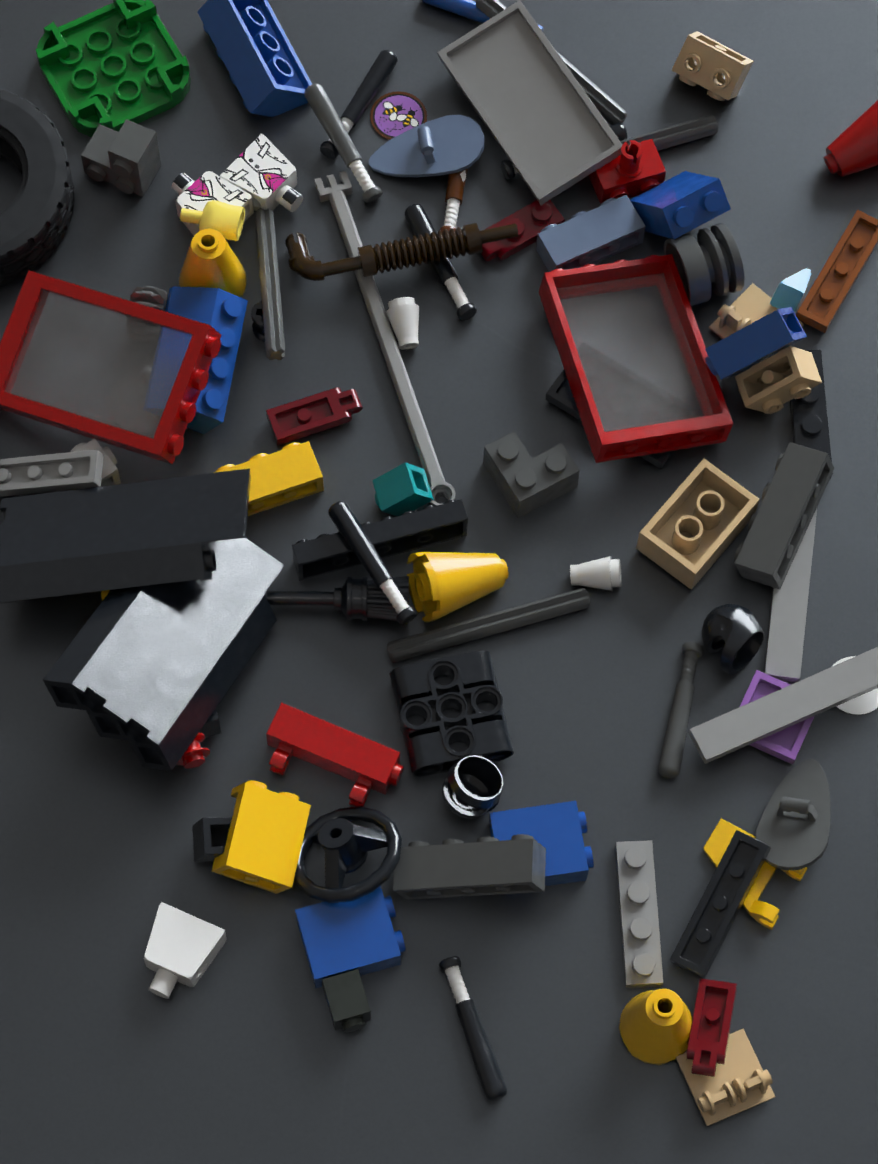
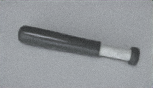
[304,83,383,203]

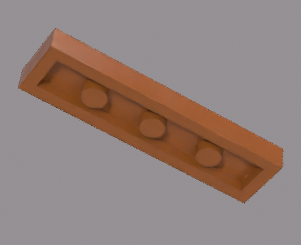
[796,210,878,333]

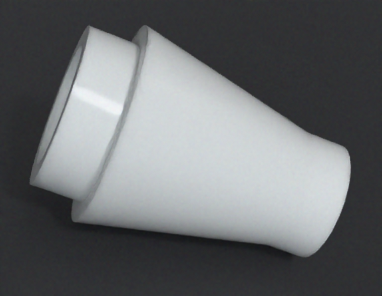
[386,297,419,350]
[570,556,621,591]

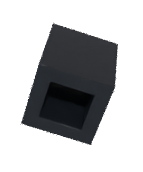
[192,817,232,862]

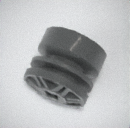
[664,223,745,306]

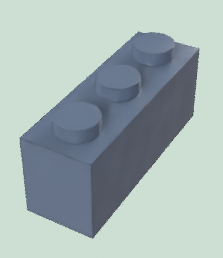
[536,195,646,272]

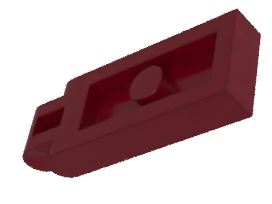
[481,200,565,261]
[266,387,363,445]
[687,978,737,1077]

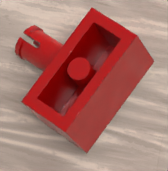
[589,139,666,204]

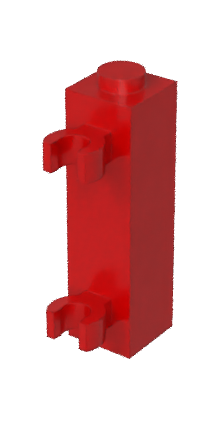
[266,702,404,807]

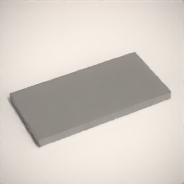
[437,0,623,205]

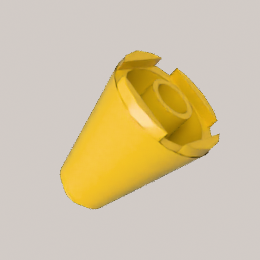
[179,229,247,297]
[407,552,509,622]
[619,989,693,1065]

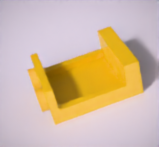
[211,780,311,894]

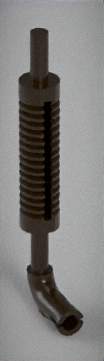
[285,223,519,281]

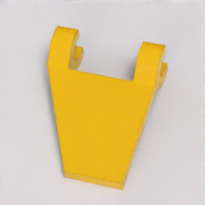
[703,818,807,930]

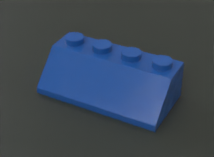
[197,0,312,117]
[144,286,248,434]

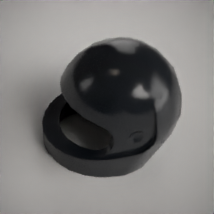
[701,604,765,675]
[442,755,504,819]

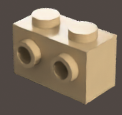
[672,31,754,101]
[735,346,822,414]

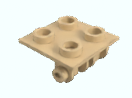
[709,283,804,361]
[676,1028,775,1126]

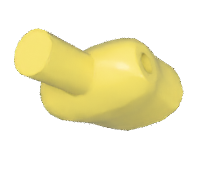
[180,200,245,241]

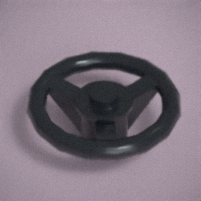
[294,806,402,903]

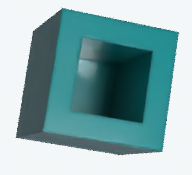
[372,462,434,516]

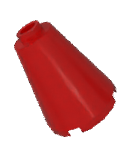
[823,100,878,177]

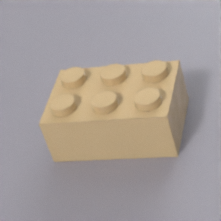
[636,458,760,590]

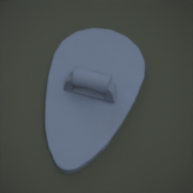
[369,115,485,177]

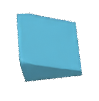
[770,268,811,312]

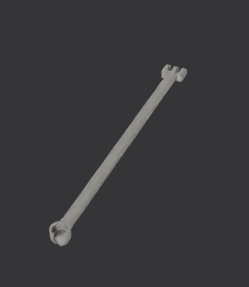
[314,171,456,506]

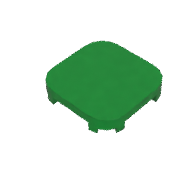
[36,0,191,137]

